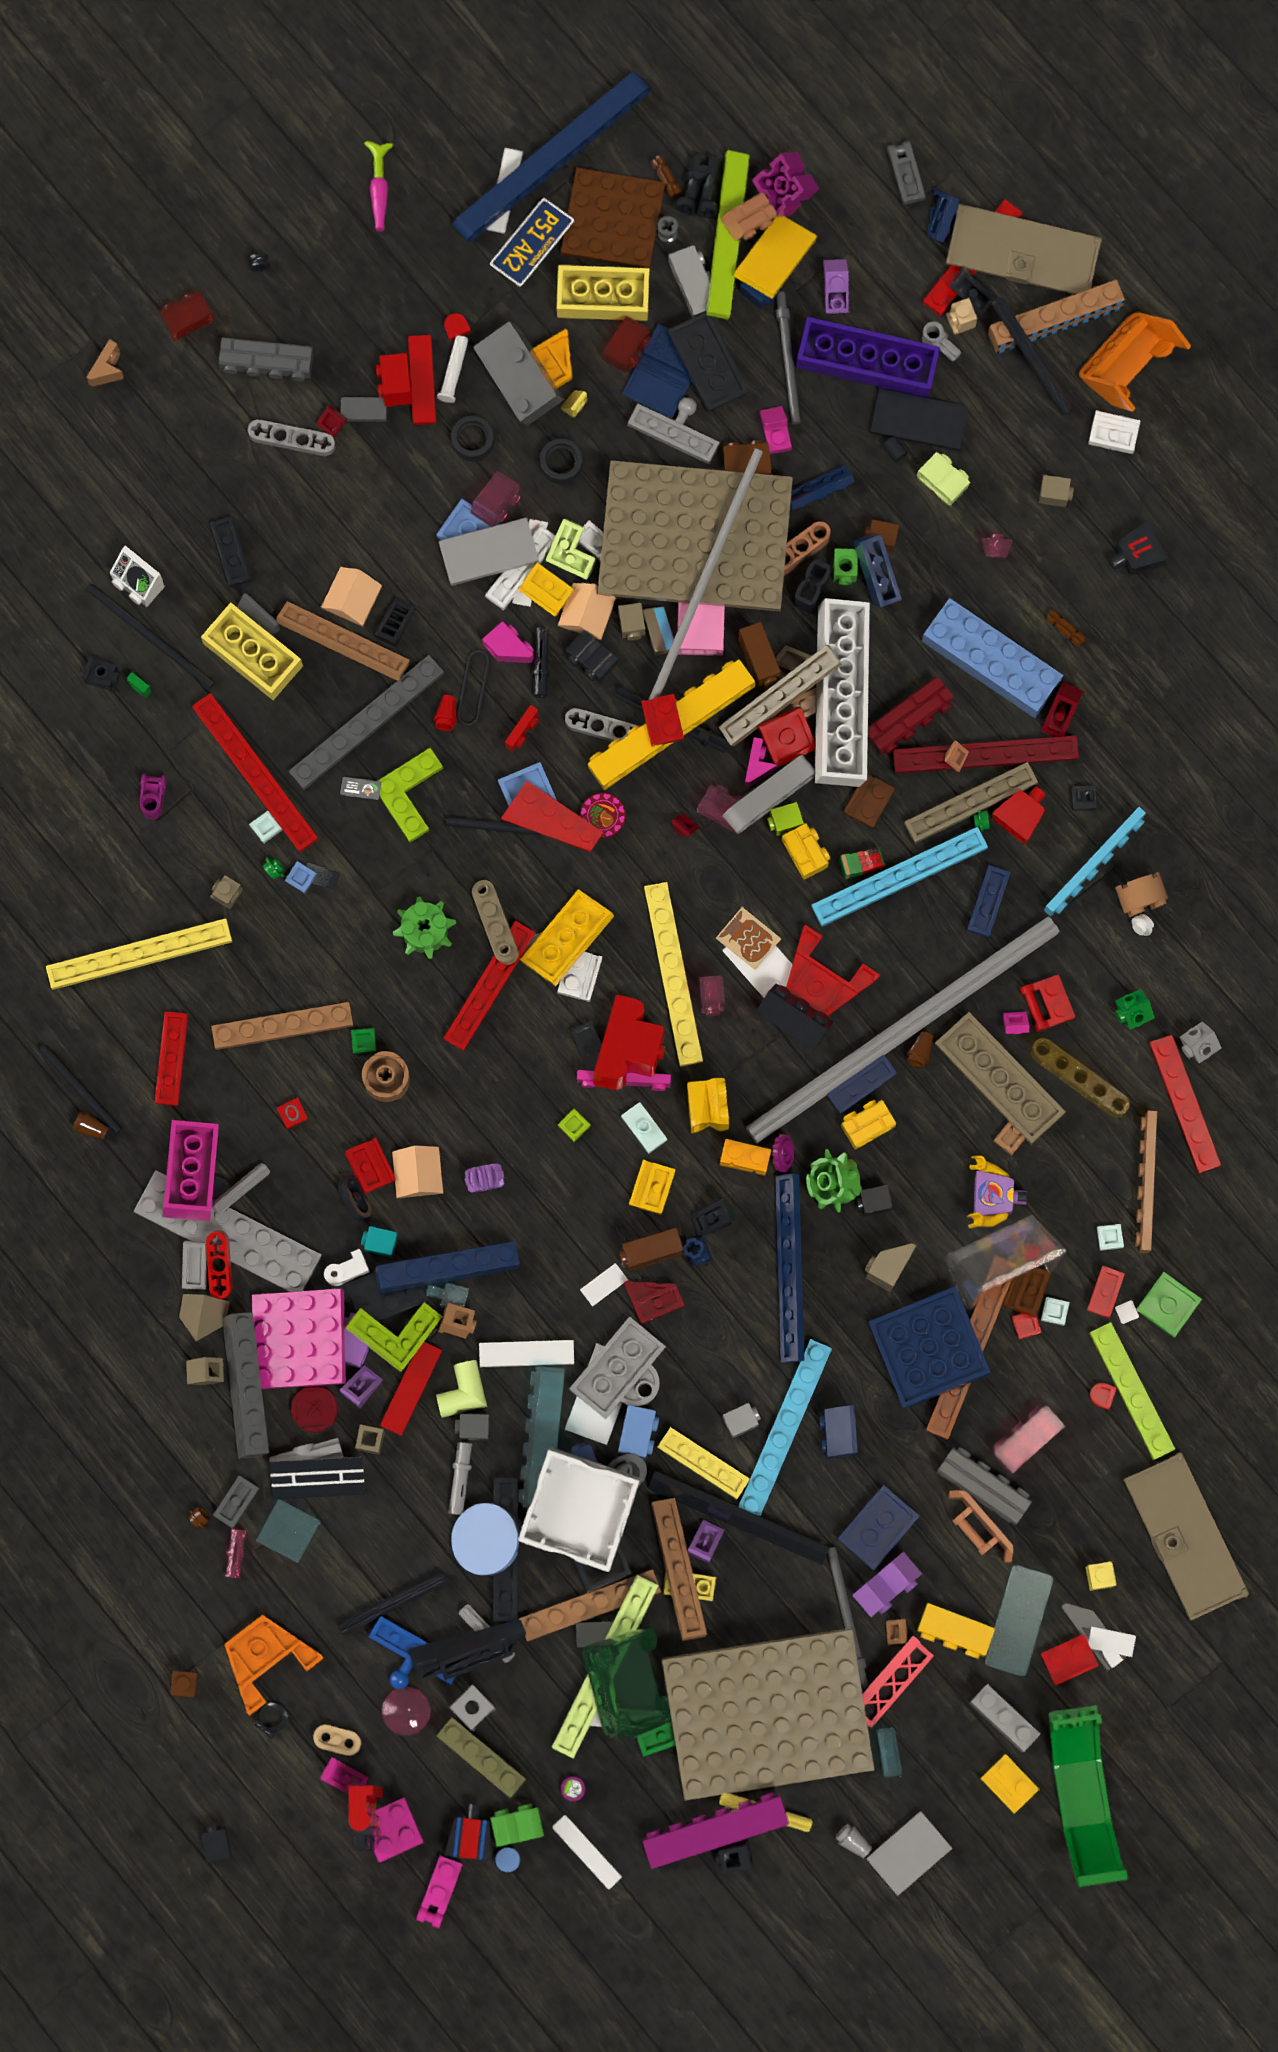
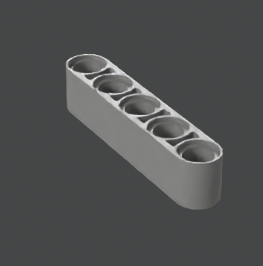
[722,755,815,834]

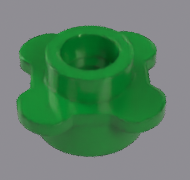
[263,857,285,879]

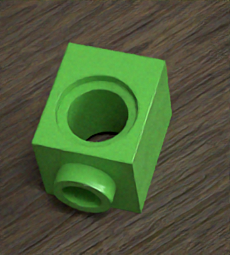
[833,549,858,585]

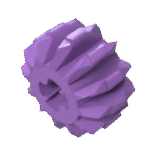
[465,1164,504,1193]

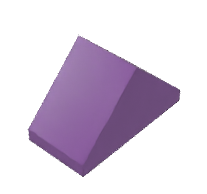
[340,1365,383,1408]
[688,1520,724,1563]

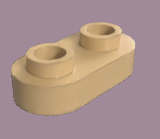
[313,1725,361,1756]

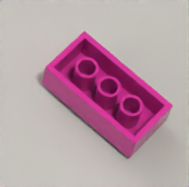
[163,1120,219,1221]

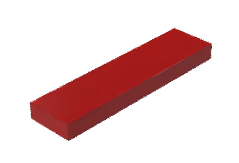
[408,335,436,425]
[155,1012,189,1106]
[380,1342,442,1436]

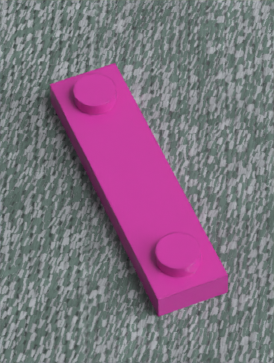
[577,1070,671,1091]

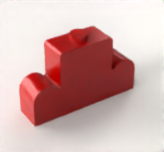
[593,995,665,1090]

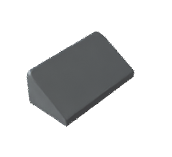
[237,594,279,636]

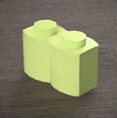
[917,452,970,506]

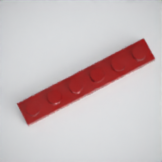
[923,200,1023,317]
[444,921,535,1052]
[1149,1035,1221,1174]

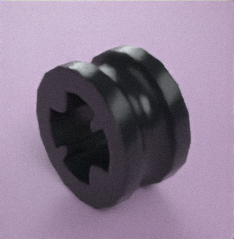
[248,253,270,272]

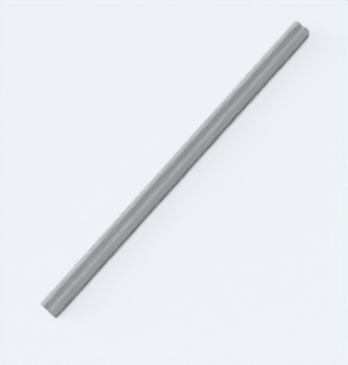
[746,916,1059,1143]

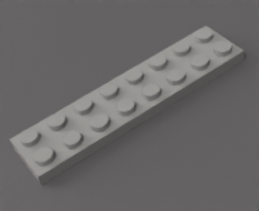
[134,1170,322,1292]

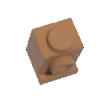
[438,1303,477,1339]

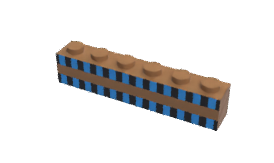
[988,280,1125,354]

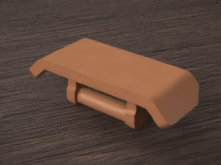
[949,1491,1013,1563]

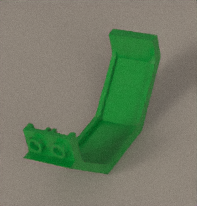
[1049,1705,1127,1887]

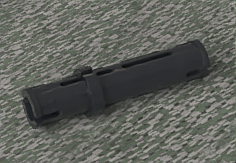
[532,628,550,698]

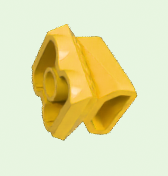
[687,1078,729,1133]

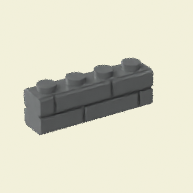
[219,338,313,381]
[936,1447,1032,1527]

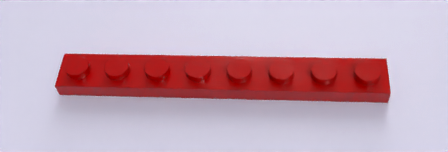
[192,693,318,853]

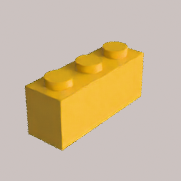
[917,1603,995,1659]

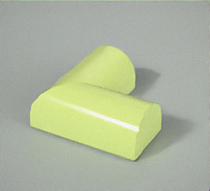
[545,519,597,579]
[436,1360,487,1418]

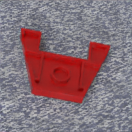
[786,925,880,1016]

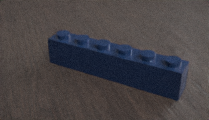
[375,1241,520,1294]

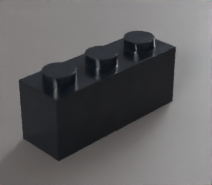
[756,983,833,1051]

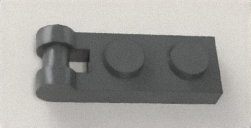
[887,141,925,205]

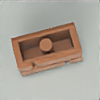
[722,193,777,241]

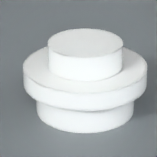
[1132,914,1154,936]

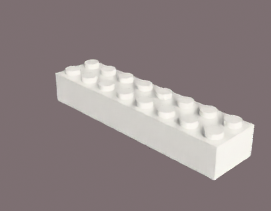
[815,598,869,787]

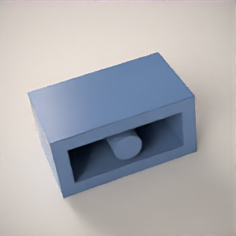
[618,1405,659,1459]

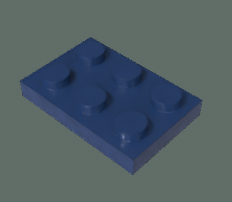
[837,1485,920,1570]

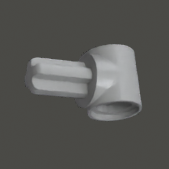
[922,322,961,361]

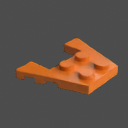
[224,1615,324,1716]

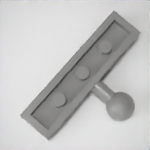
[628,398,719,464]

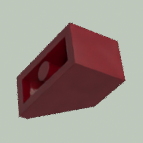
[1041,682,1084,737]

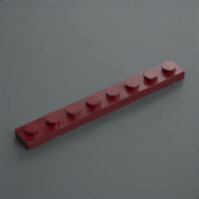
[893,736,1079,774]

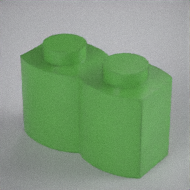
[491,1804,544,1847]

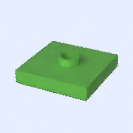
[1136,1272,1202,1338]

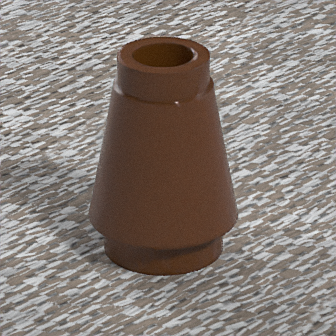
[907,1032,934,1068]
[72,1112,109,1139]

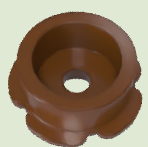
[189,1506,210,1528]

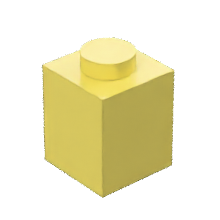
[1086,1562,1116,1591]

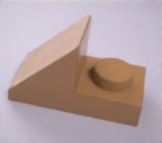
[87,339,124,387]

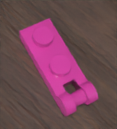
[416,1856,463,1928]

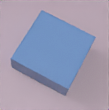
[285,861,317,893]

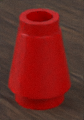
[434,695,456,731]

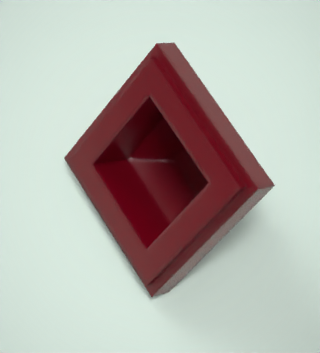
[671,813,700,837]

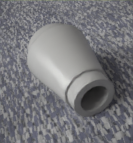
[835,1823,872,1858]

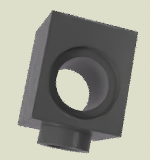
[455,1414,489,1441]

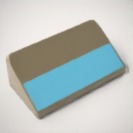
[642,607,674,656]

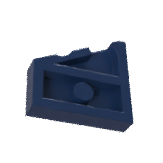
[927,188,960,242]

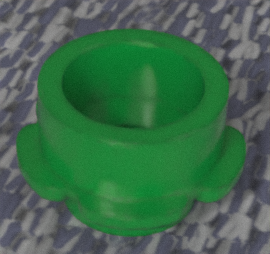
[974,810,990,832]

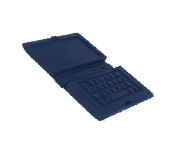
[622,324,692,419]

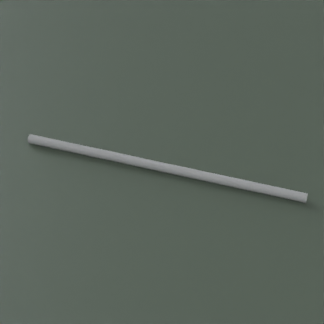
[649,449,763,700]

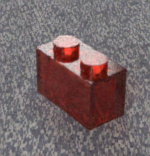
[160,291,214,341]
[603,316,651,373]

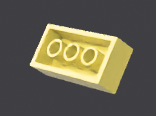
[557,265,649,321]
[201,603,303,700]

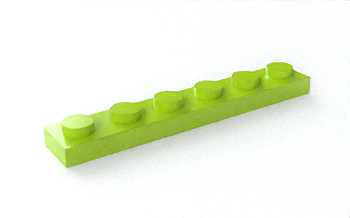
[1089,1322,1175,1460]

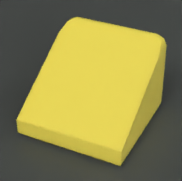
[561,391,587,418]

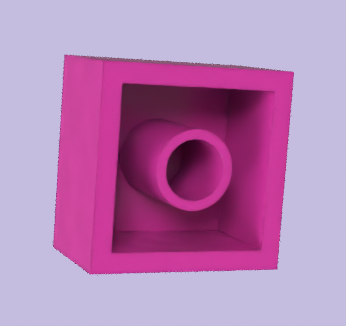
[374,1798,425,1863]

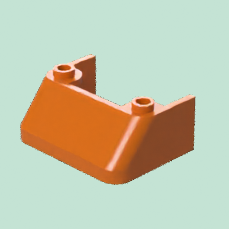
[1079,312,1191,412]

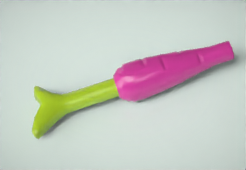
[364,141,393,231]

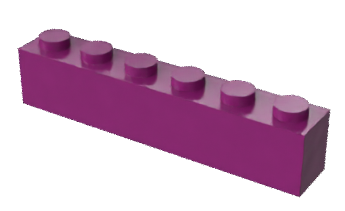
[643,1792,789,1869]

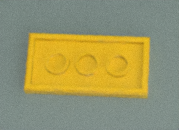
[734,216,817,299]
[520,889,614,986]

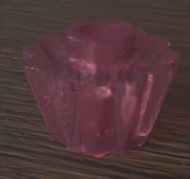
[982,534,1013,557]

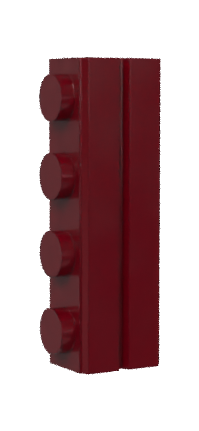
[867,676,954,756]

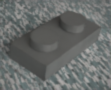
[213,1476,259,1529]

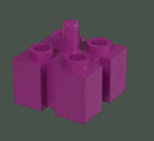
[752,152,819,217]

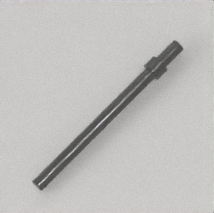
[776,292,800,424]
[828,1547,869,1689]

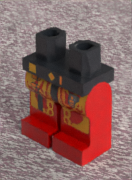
[348,1786,383,1850]

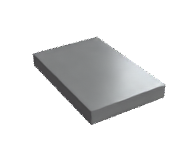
[866,1811,952,1896]

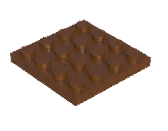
[561,168,665,270]

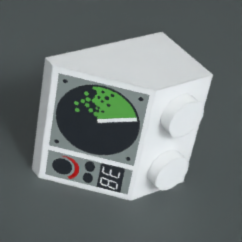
[110,546,165,607]

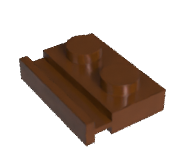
[843,773,895,830]
[1003,1262,1052,1317]

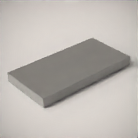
[439,518,539,586]

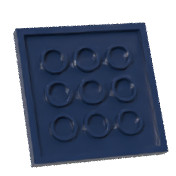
[869,1286,991,1409]

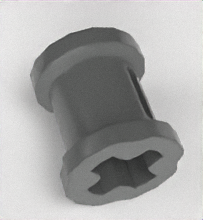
[658,216,678,243]

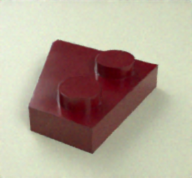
[624,1281,685,1325]

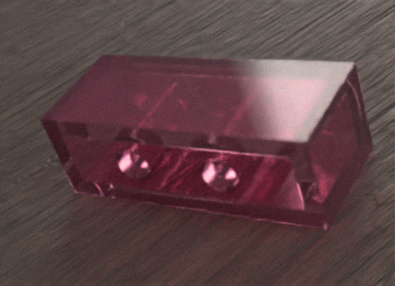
[992,1405,1065,1475]

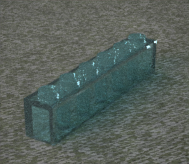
[518,1366,565,1510]

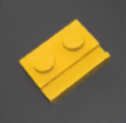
[518,563,575,617]
[629,1160,676,1215]
[980,1754,1039,1814]

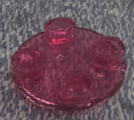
[382,1687,430,1735]

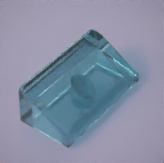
[876,1727,902,1778]

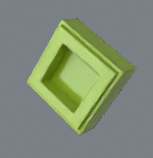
[558,1109,591,1142]

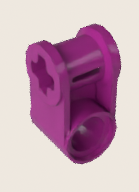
[140,773,167,820]

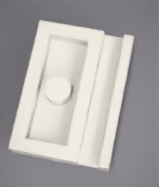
[1088,411,1140,454]
[557,952,602,1002]

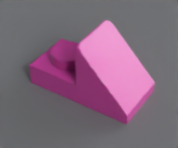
[760,406,792,454]
[745,737,777,788]
[320,1758,368,1794]

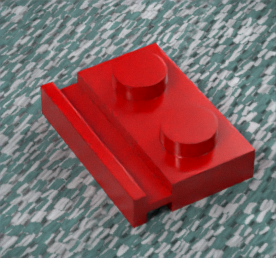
[641,694,684,747]
[344,1138,396,1195]
[1041,1634,1099,1685]

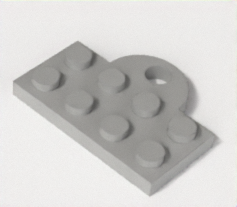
[569,1317,666,1420]

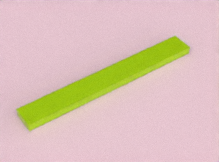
[706,150,749,319]

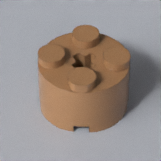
[1115,872,1168,917]
[362,1051,410,1102]

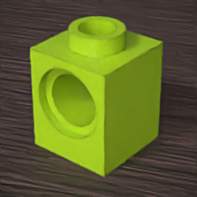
[767,802,804,836]

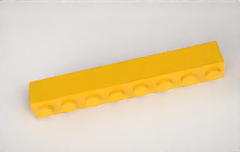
[588,660,755,790]

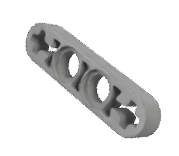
[248,420,335,456]
[565,708,641,742]

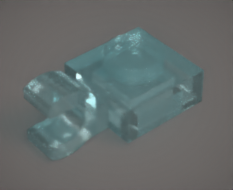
[426,1283,469,1308]

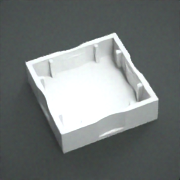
[518,1447,641,1572]

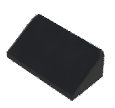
[949,266,997,315]

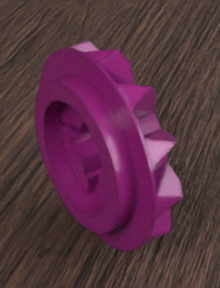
[772,1135,794,1172]

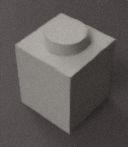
[723,1403,761,1438]

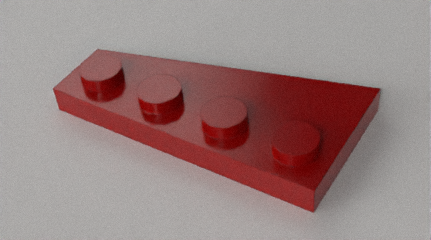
[501,781,603,852]

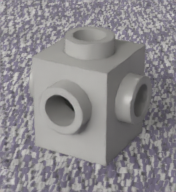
[1180,1021,1221,1063]

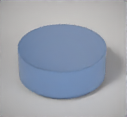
[496,1848,520,1872]

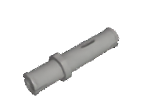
[449,1442,472,1515]

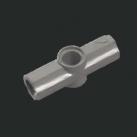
[269,1438,343,1462]

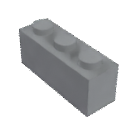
[669,245,711,318]
[970,1684,1040,1752]

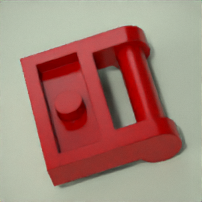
[1020,974,1075,1032]

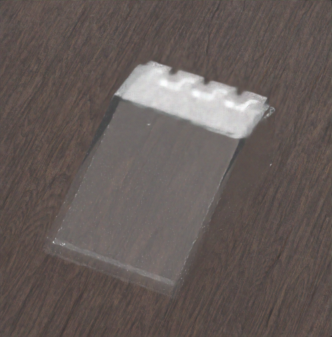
[945,1215,1066,1310]

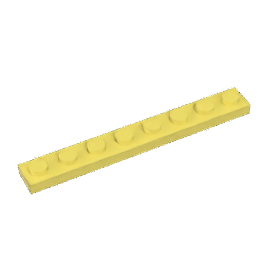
[644,882,703,1067]
[46,919,232,990]

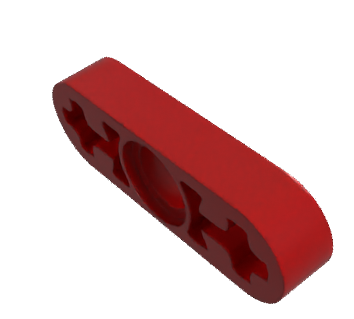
[206,1230,233,1299]

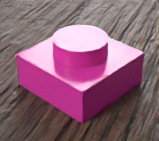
[1003,1012,1029,1034]

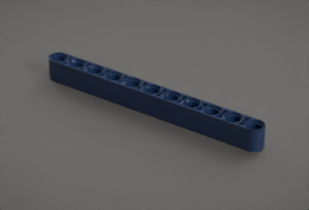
[452,71,651,242]

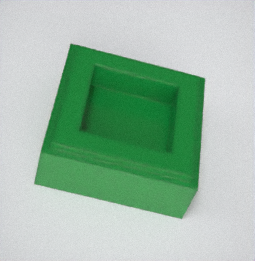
[127,672,152,698]
[351,1028,377,1054]

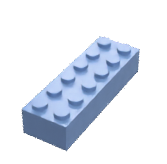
[922,598,1063,718]

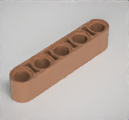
[784,522,830,576]

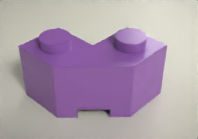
[853,1552,922,1617]

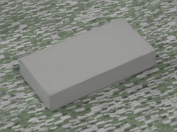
[182,1241,207,1289]

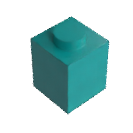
[361,1226,398,1258]

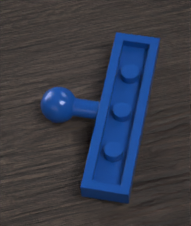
[369,1616,456,1689]

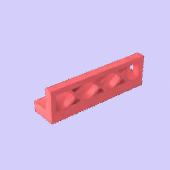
[862,1636,934,1728]

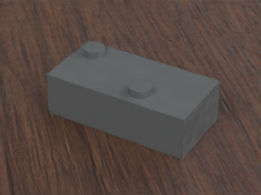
[473,321,564,425]

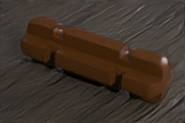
[652,155,681,198]
[1046,610,1086,647]

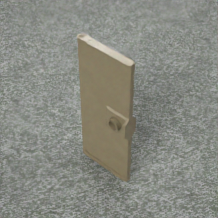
[946,204,1102,295]
[1124,1453,1249,1621]

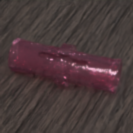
[225,1529,246,1579]

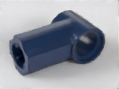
[683,1237,712,1266]

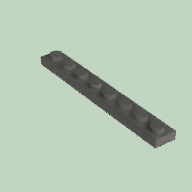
[289,655,444,790]

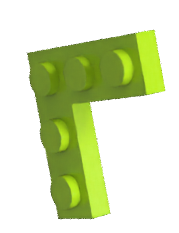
[378,748,443,843]
[345,1302,442,1372]

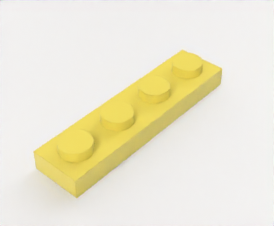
[658,1427,750,1499]

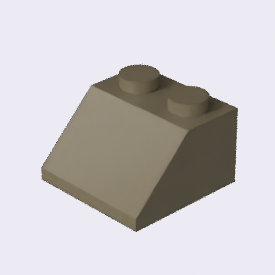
[865,1243,916,1292]

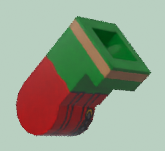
[839,848,885,880]

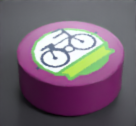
[561,1777,585,1801]

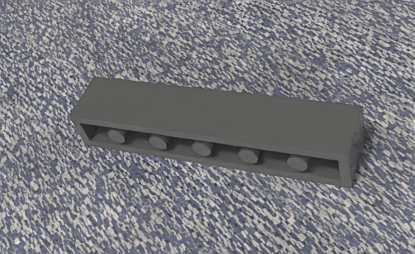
[222,1312,269,1459]

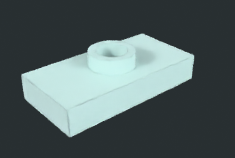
[621,1102,667,1154]

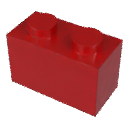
[376,353,412,407]

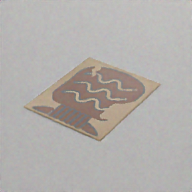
[716,907,781,970]

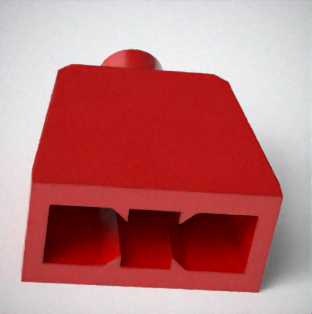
[991,787,1046,845]

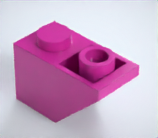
[482,621,534,663]

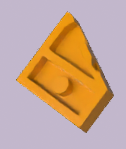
[533,329,572,388]

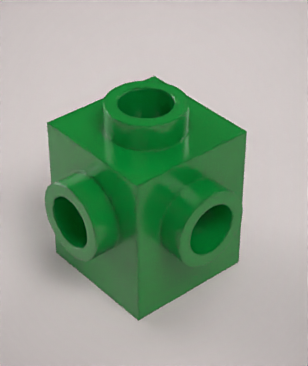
[1115,989,1155,1030]

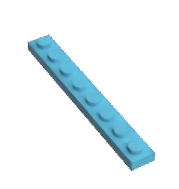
[811,827,988,927]
[738,1339,832,1516]

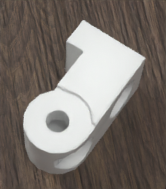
[324,1249,370,1286]

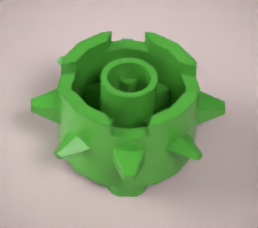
[393,897,456,959]
[806,1149,862,1213]

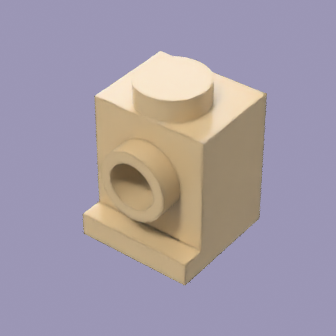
[946,298,977,335]

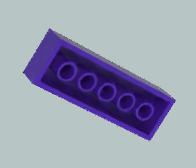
[796,317,940,398]

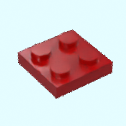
[758,706,816,768]

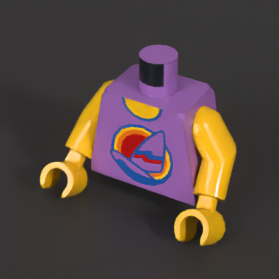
[967,1156,1027,1228]

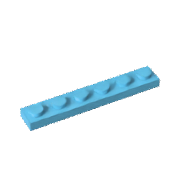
[1044,807,1146,916]

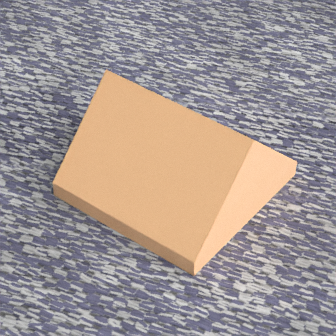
[321,567,382,627]
[558,583,616,640]
[392,1146,443,1198]

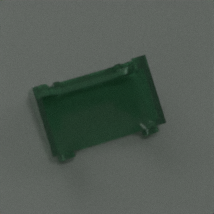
[583,1627,672,1738]

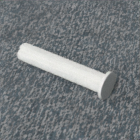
[437,335,468,403]

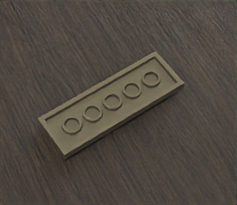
[935,1012,1066,1145]

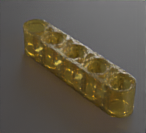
[1031,1038,1129,1118]

